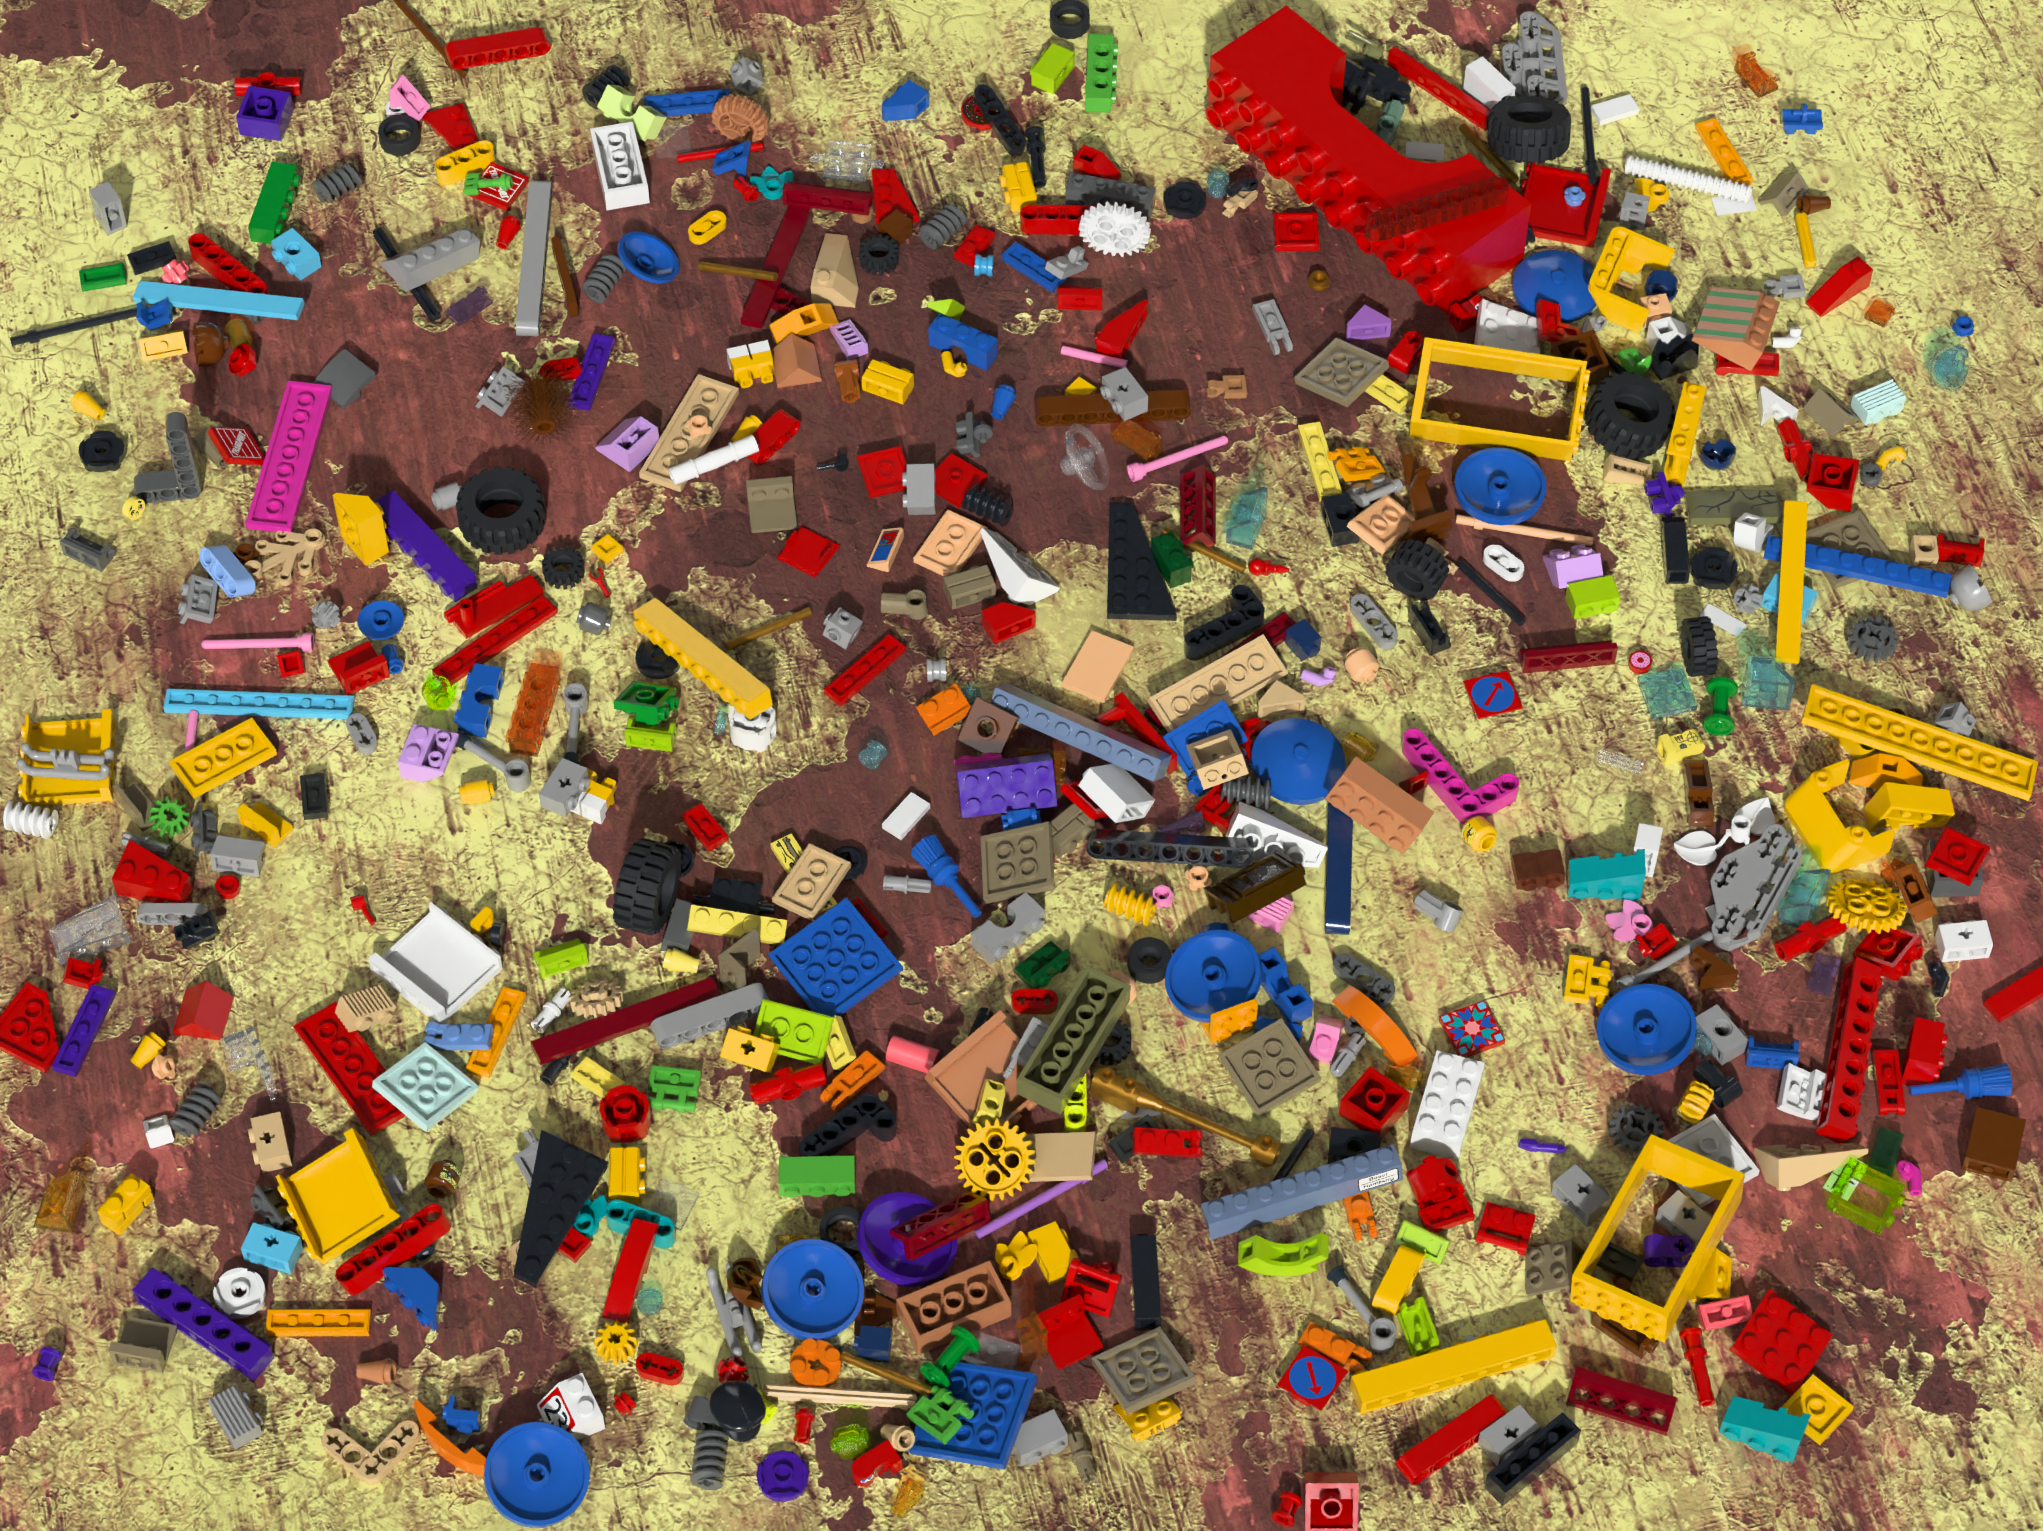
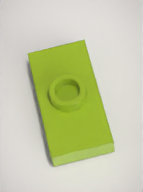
[1394,1219,1451,1265]

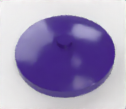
[857,1192,957,1287]

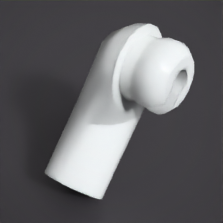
[1772,326,1802,348]

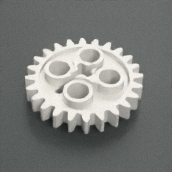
[1079,202,1151,257]

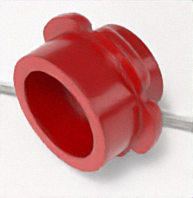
[613,1391,637,1415]

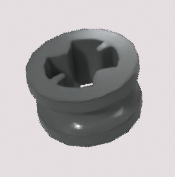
[1860,464,1882,487]

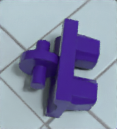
[1644,472,1685,517]

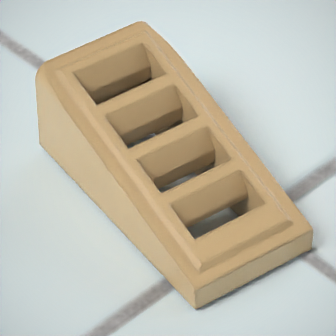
[1603,454,1652,485]

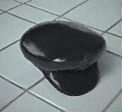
[709,1380,766,1442]

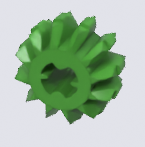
[148,796,190,838]

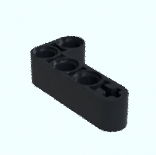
[1184,585,1265,661]
[799,1093,897,1157]

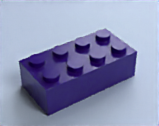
[955,753,1057,818]

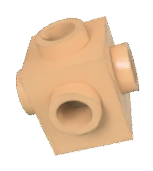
[1639,293,1672,329]

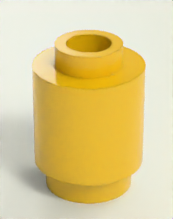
[458,778,495,806]

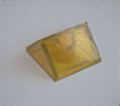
[34,1170,87,1233]

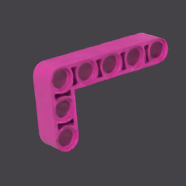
[1402,728,1519,825]

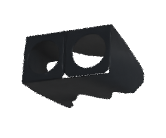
[1650,333,1699,380]

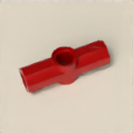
[235,72,302,96]
[1776,418,1813,484]
[1774,913,1847,962]
[749,1062,826,1106]

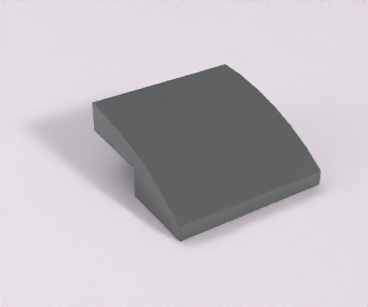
[313,349,376,409]

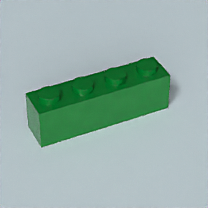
[248,162,302,244]

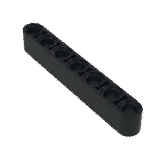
[1086,829,1254,868]

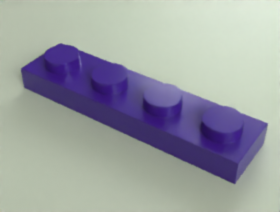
[568,333,615,411]
[52,984,116,1077]

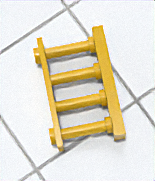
[1663,382,1707,487]

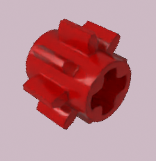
[716,1356,749,1384]

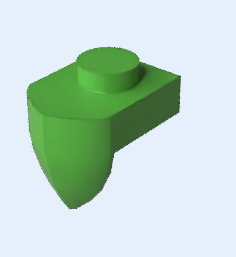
[1616,347,1652,376]

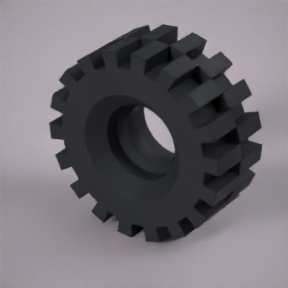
[1680,616,1718,677]

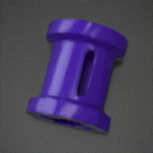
[32,1347,63,1381]

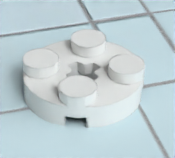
[213,1268,266,1319]

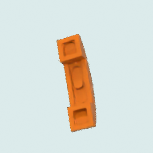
[1332,985,1418,1072]
[413,1400,486,1476]

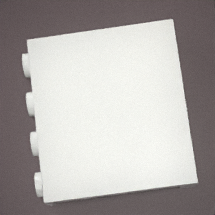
[368,902,503,1024]

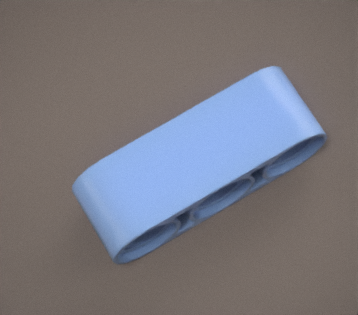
[199,545,255,598]

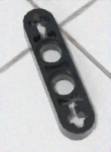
[973,84,1026,156]

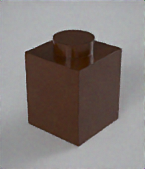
[878,209,913,246]

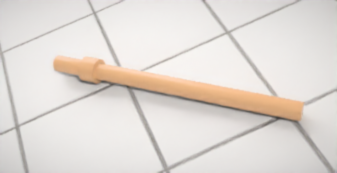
[1456,514,1594,546]

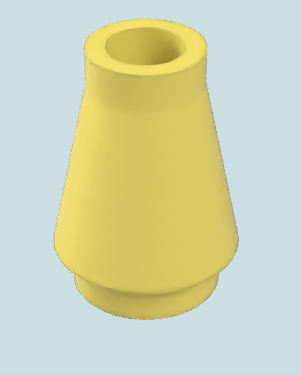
[663,948,700,973]

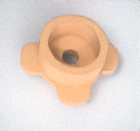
[686,415,712,438]
[1185,866,1212,891]
[152,1054,176,1079]

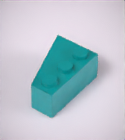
[1567,849,1646,900]
[1719,1396,1811,1463]

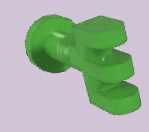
[463,173,513,195]

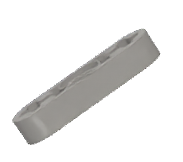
[1350,594,1398,650]
[136,903,208,925]

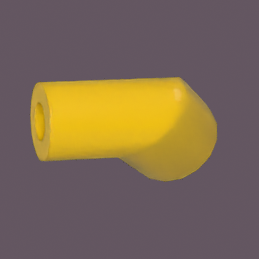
[941,351,967,378]
[1875,445,1907,471]

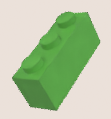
[779,1156,855,1198]

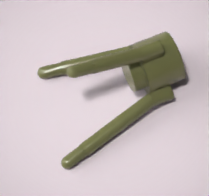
[1345,30,1385,63]

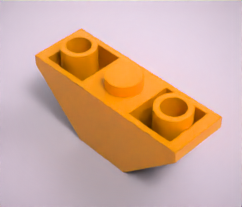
[769,303,839,345]
[1849,753,1923,789]

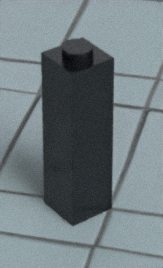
[1130,1234,1161,1330]

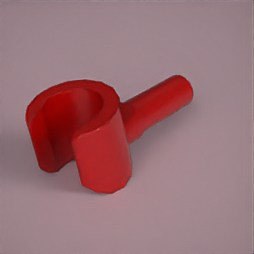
[588,568,611,598]
[350,895,376,925]

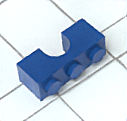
[928,313,998,371]
[454,663,504,738]
[1259,947,1314,1024]

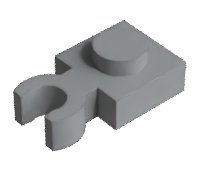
[1764,274,1806,299]

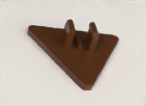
[854,1287,898,1335]

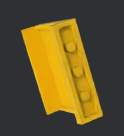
[18,709,115,806]
[276,1128,400,1265]

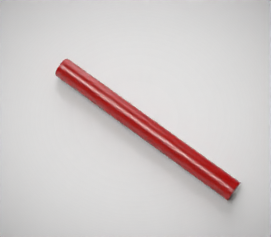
[676,142,763,163]

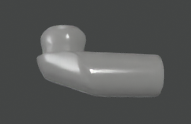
[1581,315,1607,333]

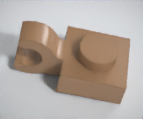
[1206,375,1247,399]

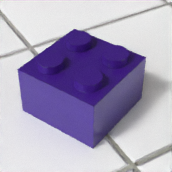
[236,86,294,141]

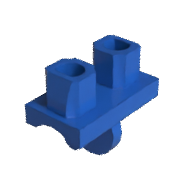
[1782,103,1823,134]

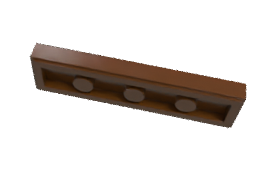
[551,236,579,318]

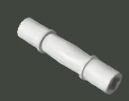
[668,435,759,486]

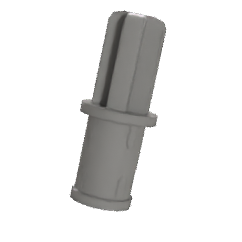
[121,832,171,859]
[883,874,932,894]
[1329,1033,1366,1077]

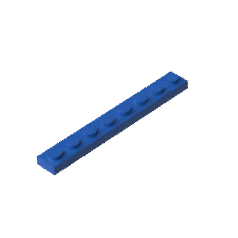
[1763,535,1952,598]

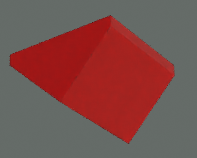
[173,981,234,1041]

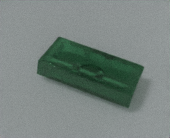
[1866,1127,1904,1180]

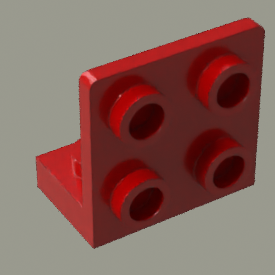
[327,642,390,695]
[1034,1294,1103,1370]

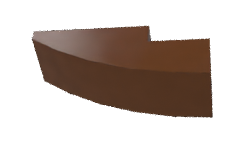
[1683,760,1715,827]

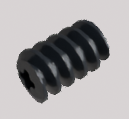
[582,65,630,109]
[962,484,1013,527]

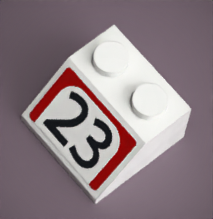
[537,1373,605,1441]

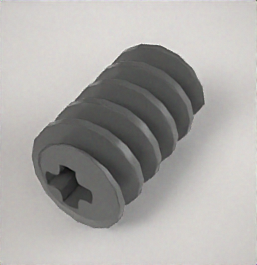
[312,163,362,203]
[919,204,967,250]
[582,254,626,304]
[1220,776,1272,810]
[169,1081,222,1136]
[690,1430,729,1491]

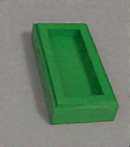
[79,263,126,292]

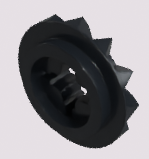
[832,846,867,881]

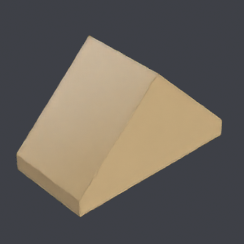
[1257,680,1305,719]

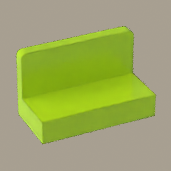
[533,939,589,979]

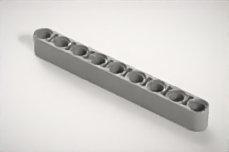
[516,181,553,336]

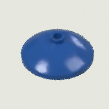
[617,232,679,284]

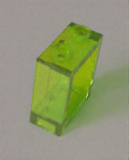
[1825,1157,1906,1236]

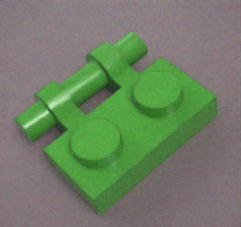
[647,1065,702,1113]
[906,1385,974,1445]

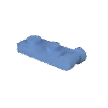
[422,1022,494,1051]

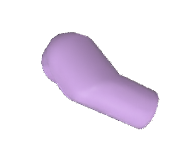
[1300,666,1337,687]

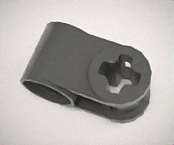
[683,1396,727,1434]

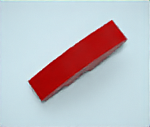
[602,1218,659,1324]

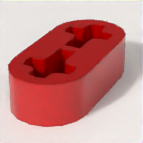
[1011,989,1058,1015]
[635,1352,684,1386]

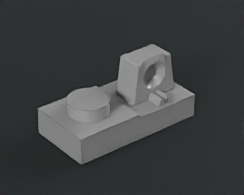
[1045,246,1089,280]

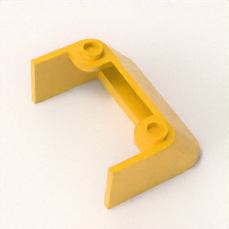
[1588,226,1676,334]
[1783,759,1895,874]

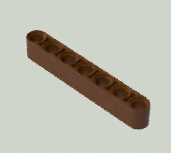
[1034,390,1191,427]

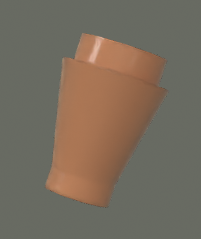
[356,1359,397,1385]

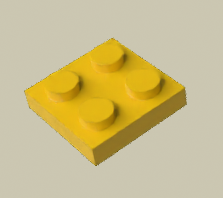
[1782,1374,1854,1445]

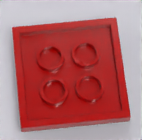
[1729,1289,1833,1396]

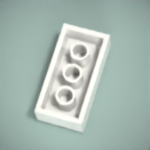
[590,121,650,210]
[1410,1050,1485,1161]

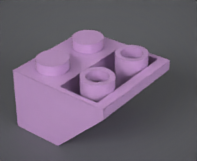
[595,416,659,472]
[1543,544,1603,589]
[398,724,459,783]

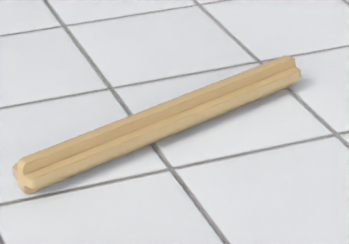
[763,1384,918,1408]

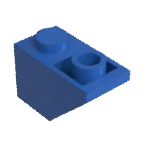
[881,80,929,121]

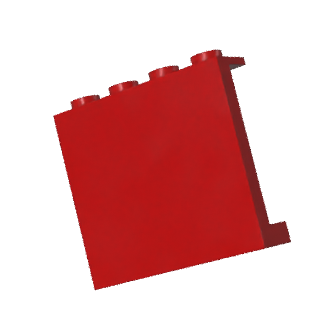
[1522,162,1611,248]

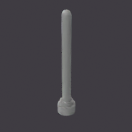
[1616,931,1713,991]

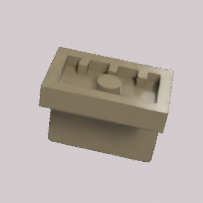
[746,476,797,533]
[718,928,761,991]
[1526,1239,1585,1296]
[108,1317,178,1373]

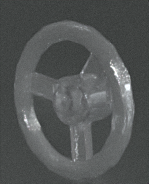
[1060,424,1110,491]

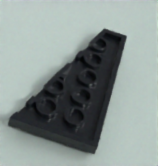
[1107,502,1177,621]
[514,1130,609,1288]

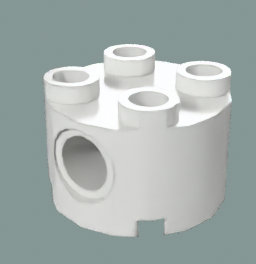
[728,706,777,752]

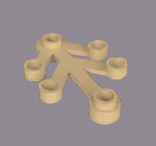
[244,528,325,586]

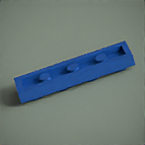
[644,89,730,117]

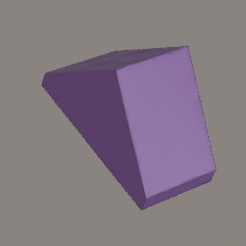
[1345,305,1392,341]

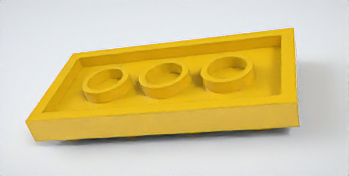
[169,718,277,799]

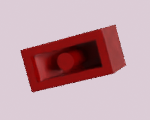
[981,602,1036,644]

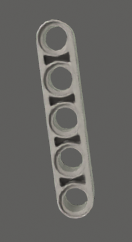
[650,983,770,1049]

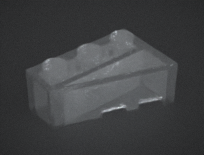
[48,894,131,965]

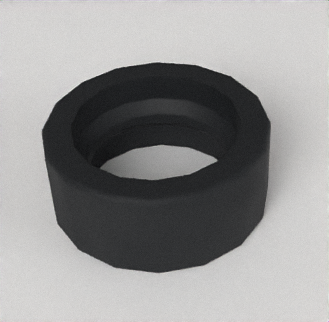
[1050,0,1090,39]
[378,115,421,156]
[819,1206,862,1256]

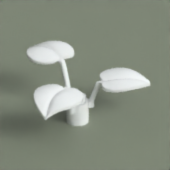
[1674,797,1775,889]

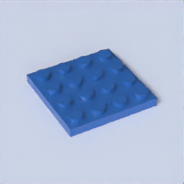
[768,897,904,1017]
[908,1362,1038,1470]

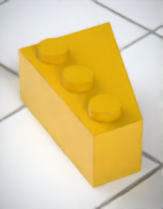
[1864,782,1955,832]

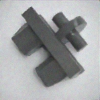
[956,411,993,458]

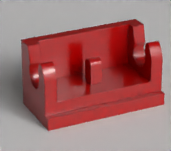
[1937,532,1985,567]

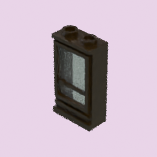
[1204,850,1307,923]

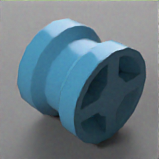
[975,254,994,277]

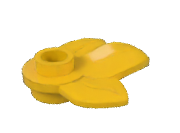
[1632,178,1670,212]
[995,1231,1038,1281]

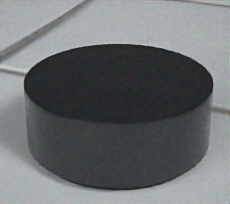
[490,922,506,947]

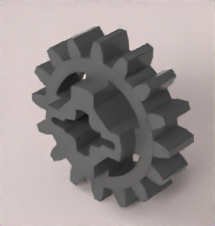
[1847,616,1899,663]
[1609,1103,1664,1155]

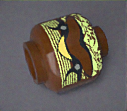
[424,1160,461,1198]

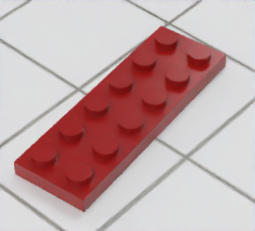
[293,1001,406,1137]

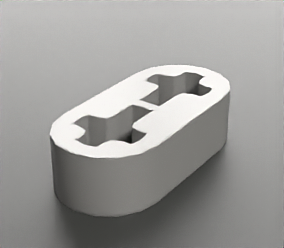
[346,713,378,755]

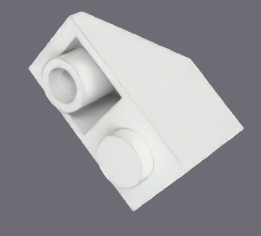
[1646,316,1692,350]

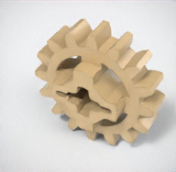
[569,979,624,1018]

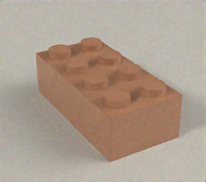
[1325,756,1434,854]
[896,1261,1011,1355]

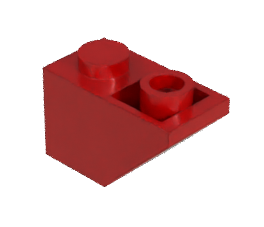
[1073,144,1122,181]

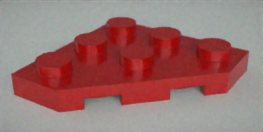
[0,982,59,1073]

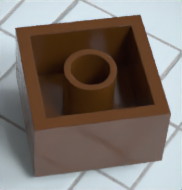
[1551,330,1610,393]

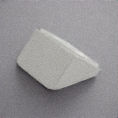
[143,1115,174,1148]

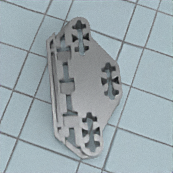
[1500,11,1568,106]
[1710,824,1803,951]

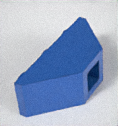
[382,1267,441,1332]

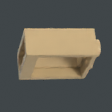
[1186,729,1249,790]

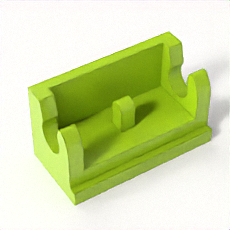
[624,716,678,752]
[1397,1297,1439,1357]

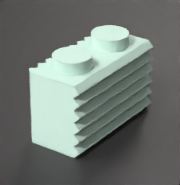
[1850,379,1906,426]

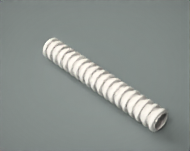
[1624,155,1753,204]

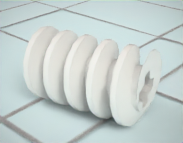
[3,800,59,839]

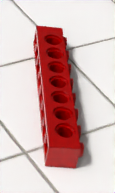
[1815,956,1882,1143]

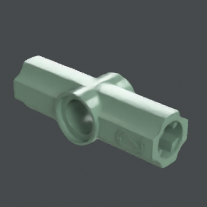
[1375,100,1405,146]

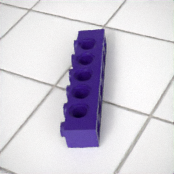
[132,1268,274,1382]

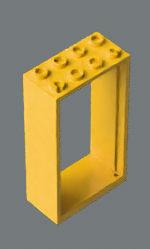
[1410,337,1590,461]
[1570,1134,1745,1343]

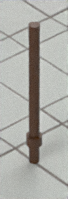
[393,0,467,78]

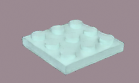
[372,1042,479,1132]

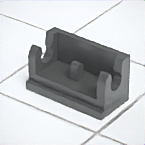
[60,528,116,572]
[660,898,699,953]

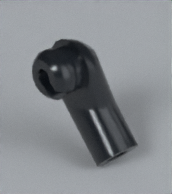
[1226,177,1259,197]

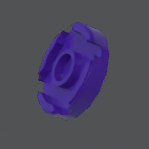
[756,1450,809,1502]

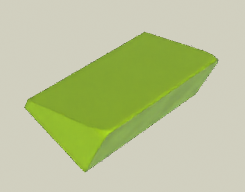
[927,299,965,321]

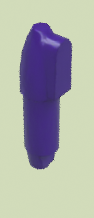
[1518,1138,1566,1153]

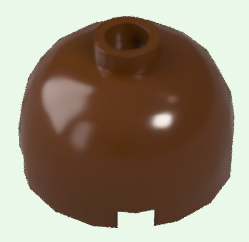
[193,322,229,367]

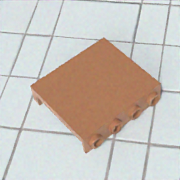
[924,1010,1037,1144]

